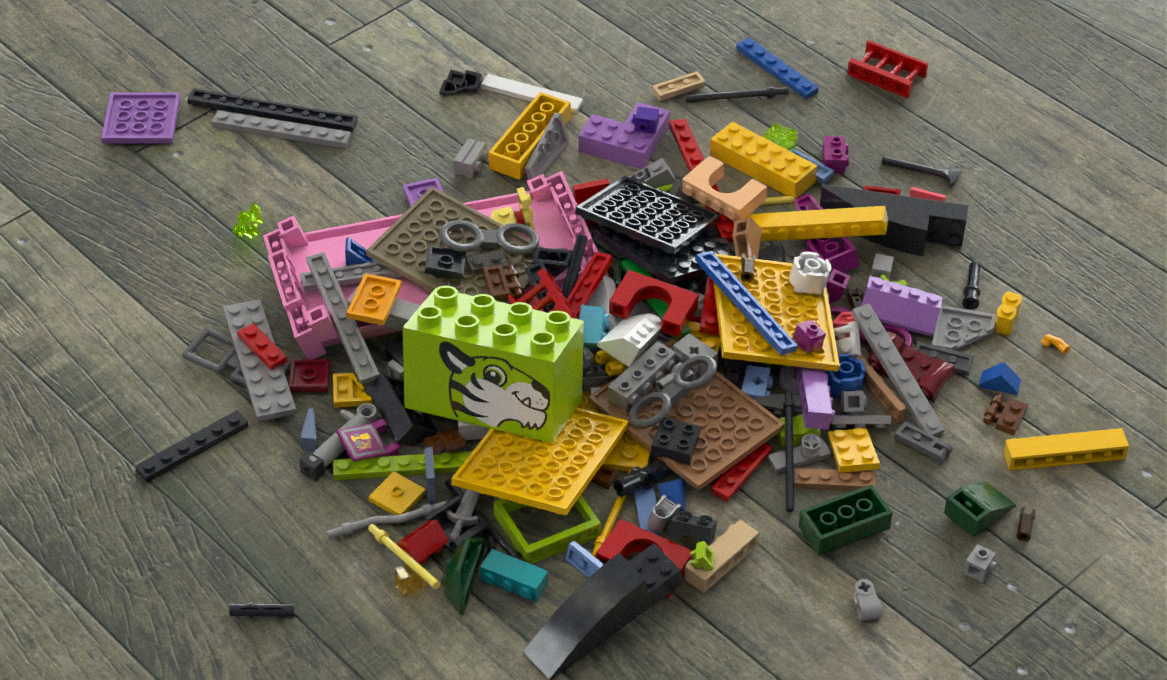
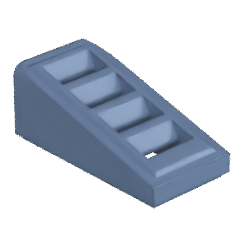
[300,408,318,452]

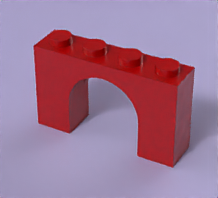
[609,270,699,338]
[596,519,693,598]

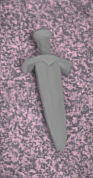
[446,489,480,542]

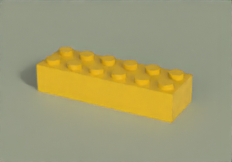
[488,92,571,180]
[710,121,817,199]

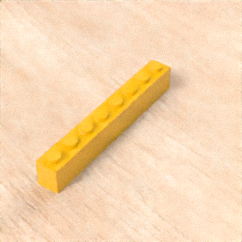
[745,206,888,242]

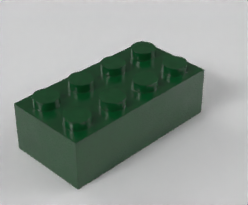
[798,484,893,555]

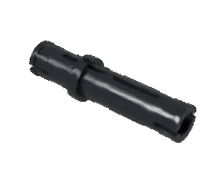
[229,602,295,619]

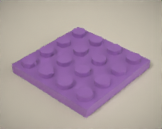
[101,93,181,144]

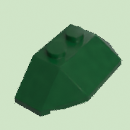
[441,537,485,615]

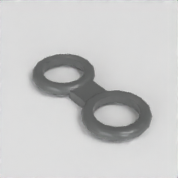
[439,220,539,255]
[628,355,717,429]

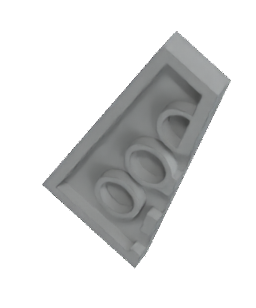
[524,113,570,180]

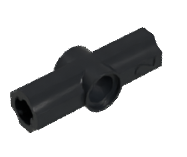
[613,460,670,497]

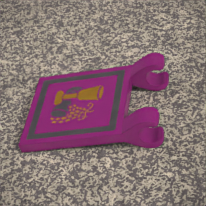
[336,419,401,462]

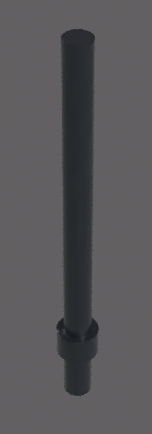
[685,87,789,102]

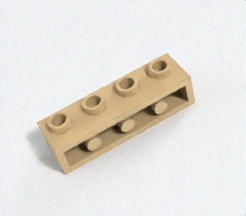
[685,519,759,593]

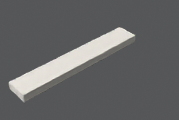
[481,74,583,114]

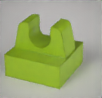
[690,541,714,571]

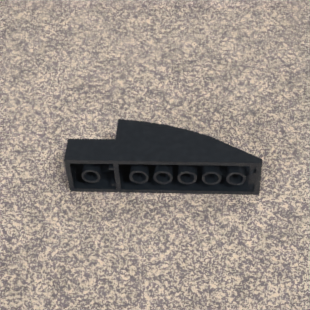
[820,184,969,256]
[523,544,683,680]

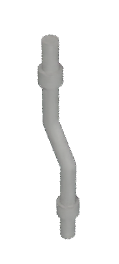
[326,501,446,539]

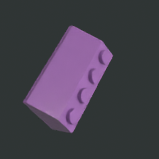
[861,276,943,337]

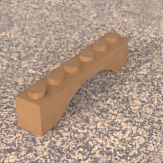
[732,217,762,259]

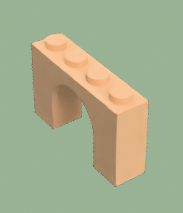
[682,156,767,221]

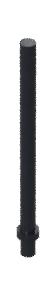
[783,392,795,512]
[445,478,525,562]

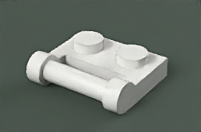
[834,321,861,358]

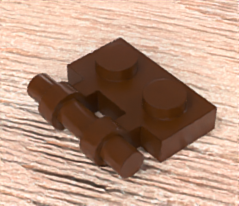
[482,265,523,300]
[983,393,1028,435]
[423,428,466,455]

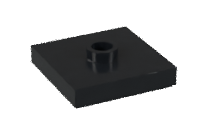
[425,245,466,280]

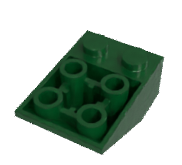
[944,481,1016,537]

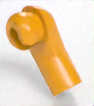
[1041,334,1070,354]

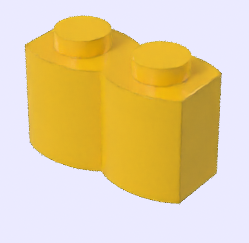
[994,291,1022,336]

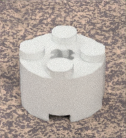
[789,252,831,295]

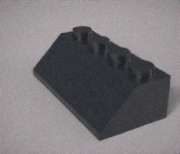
[368,373,438,446]

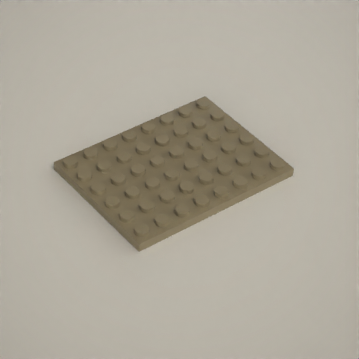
[366,187,544,304]

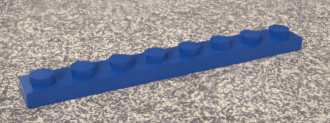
[695,251,798,355]

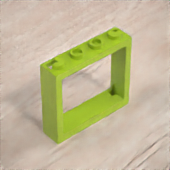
[494,495,601,564]

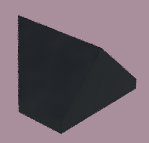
[532,247,573,277]

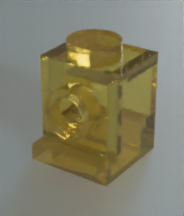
[394,565,426,596]

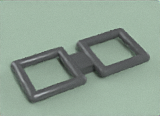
[182,327,291,386]

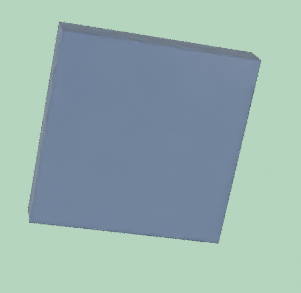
[424,447,436,505]

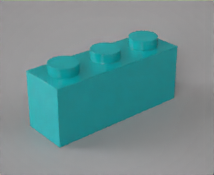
[480,549,548,602]

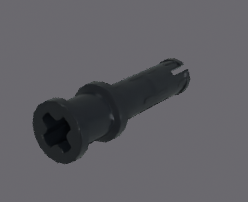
[962,262,981,310]

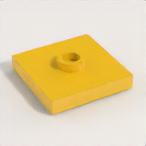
[369,471,426,515]

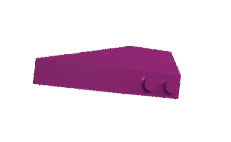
[794,193,860,273]

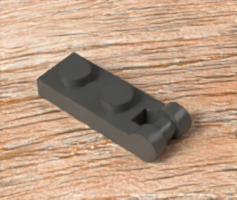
[894,422,953,464]

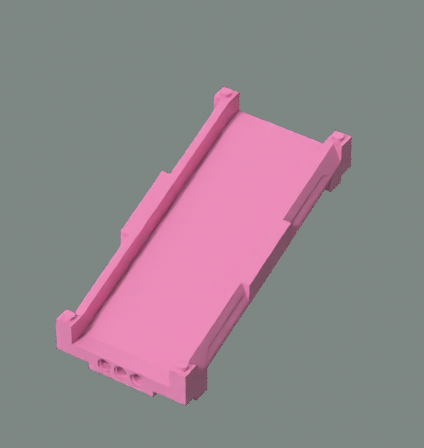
[263,171,610,359]

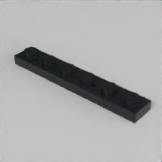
[135,410,249,483]

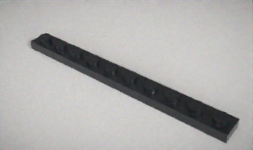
[187,88,358,132]

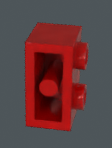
[397,520,449,565]

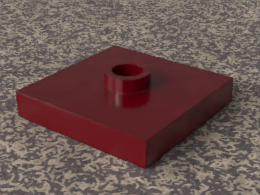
[289,359,331,392]

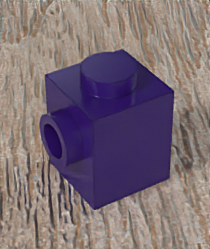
[632,106,659,134]

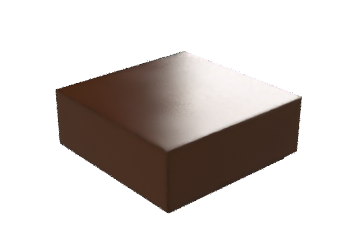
[591,465,619,490]

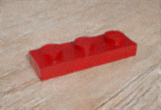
[237,323,287,370]

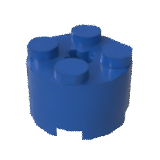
[826,353,865,398]

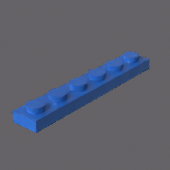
[736,37,819,99]

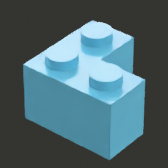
[579,305,610,350]

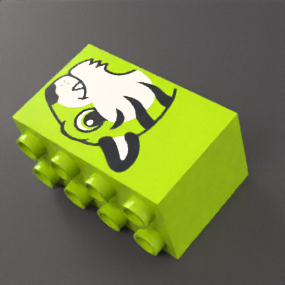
[403,286,584,443]

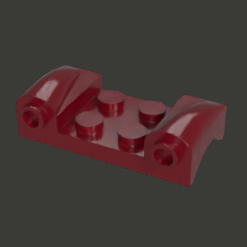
[867,331,955,402]

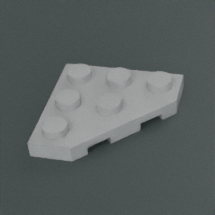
[932,305,996,351]

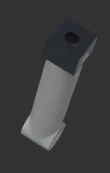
[299,403,377,482]

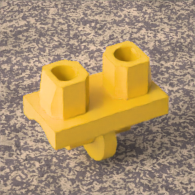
[595,350,627,377]

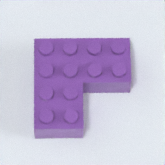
[578,102,670,169]

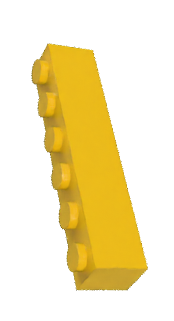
[1003,428,1129,471]

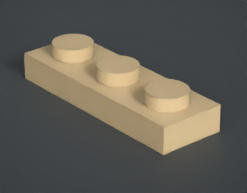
[652,71,706,101]

